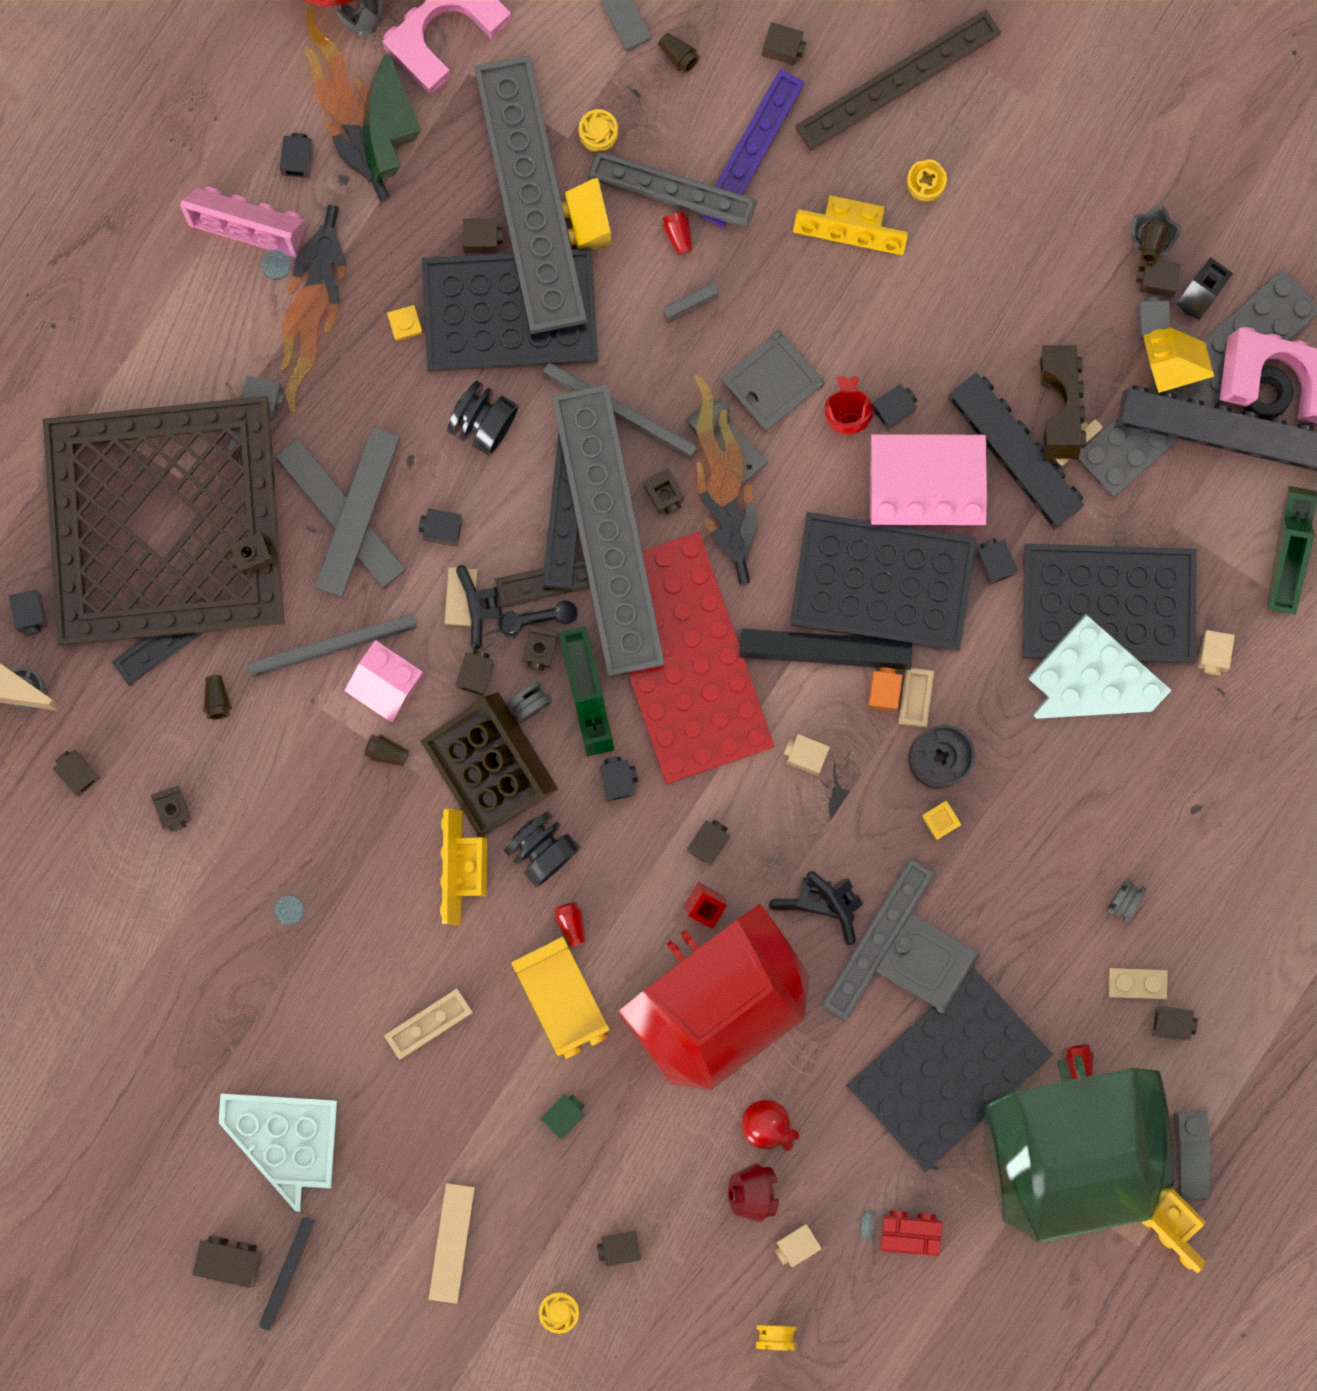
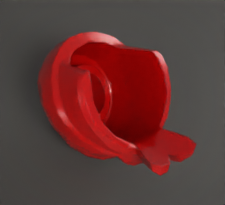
[824,376,873,435]
[741,1100,799,1151]

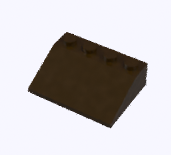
[421,692,559,838]

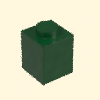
[540,1094,585,1140]

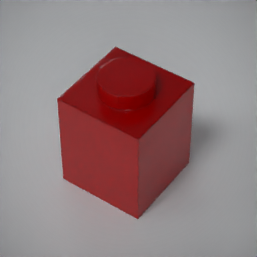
[684,882,727,929]

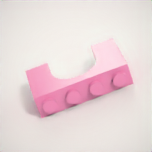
[382,0,512,97]
[1220,327,1317,425]

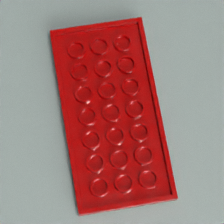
[627,532,775,785]

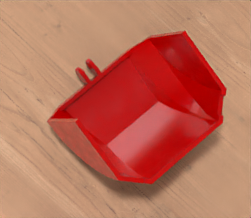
[619,904,809,1090]

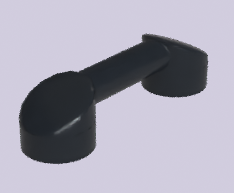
[499,600,578,636]

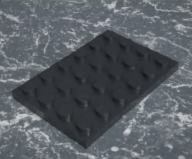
[422,249,598,372]
[790,512,976,651]
[1022,544,1196,663]
[847,969,1053,1172]

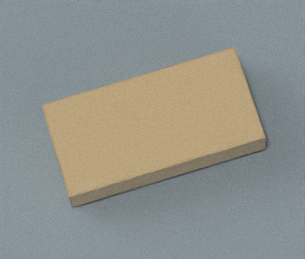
[444,567,478,627]
[898,668,934,728]

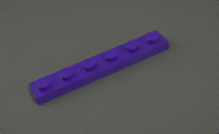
[699,69,805,229]

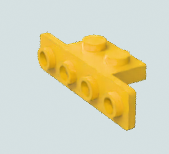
[793,195,908,255]
[440,808,487,925]
[1115,1179,1206,1273]

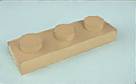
[384,989,473,1060]

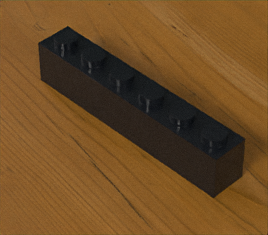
[948,372,1084,530]

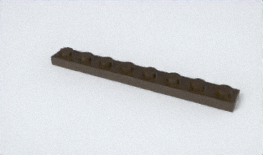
[795,10,1001,151]

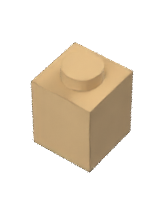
[1197,630,1235,675]
[784,734,830,776]
[774,1224,821,1267]

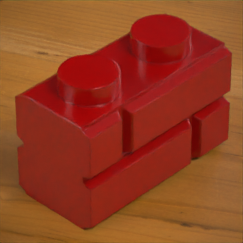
[880,1210,942,1256]

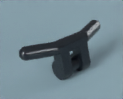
[456,565,503,649]
[806,871,863,945]
[769,877,854,922]

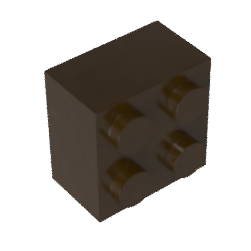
[192,1235,263,1288]

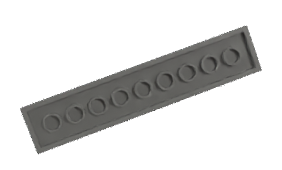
[474,56,587,334]
[1077,269,1317,498]
[552,385,665,677]

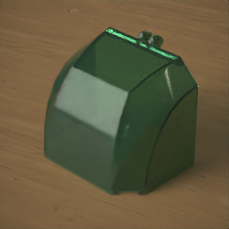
[983,1056,1175,1243]

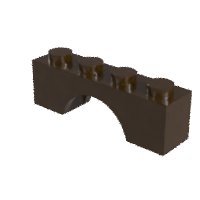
[1040,345,1086,459]

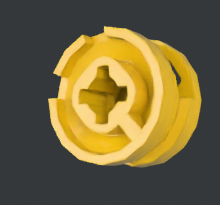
[579,109,618,152]
[906,159,947,202]
[538,1292,580,1334]
[756,1325,797,1351]

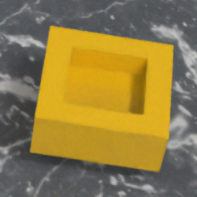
[387,305,423,342]
[921,800,961,841]

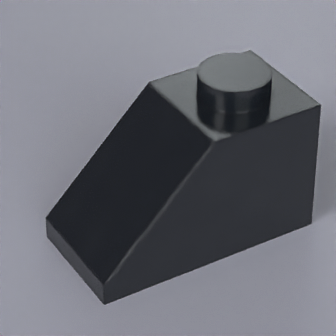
[1176,257,1233,320]

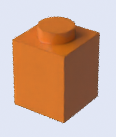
[868,667,902,712]

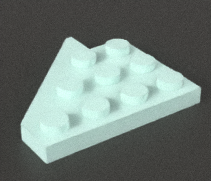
[1028,614,1171,719]
[219,1094,338,1212]

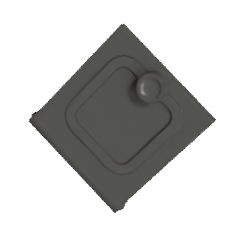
[720,330,825,432]
[876,914,980,1014]

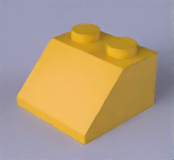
[561,178,611,250]
[1143,327,1214,393]

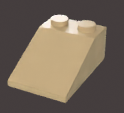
[0,664,61,711]

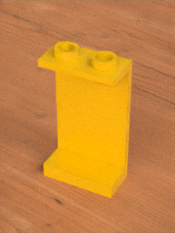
[511,937,610,1059]

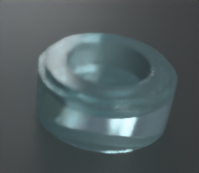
[262,250,291,280]
[274,896,304,925]
[861,1210,876,1240]

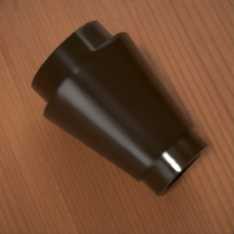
[658,33,700,73]
[1141,220,1170,264]
[203,675,232,720]
[364,734,409,766]

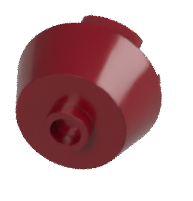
[728,1164,779,1222]

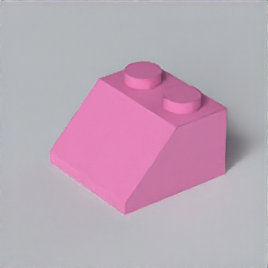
[345,640,424,723]

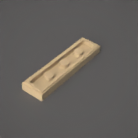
[428,1183,475,1304]

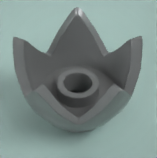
[336,0,384,36]
[1131,205,1182,256]

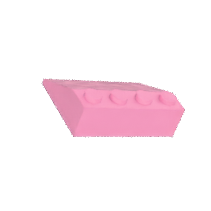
[180,186,307,258]
[869,434,987,525]

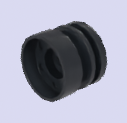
[447,380,519,456]
[908,724,975,789]
[503,811,581,888]

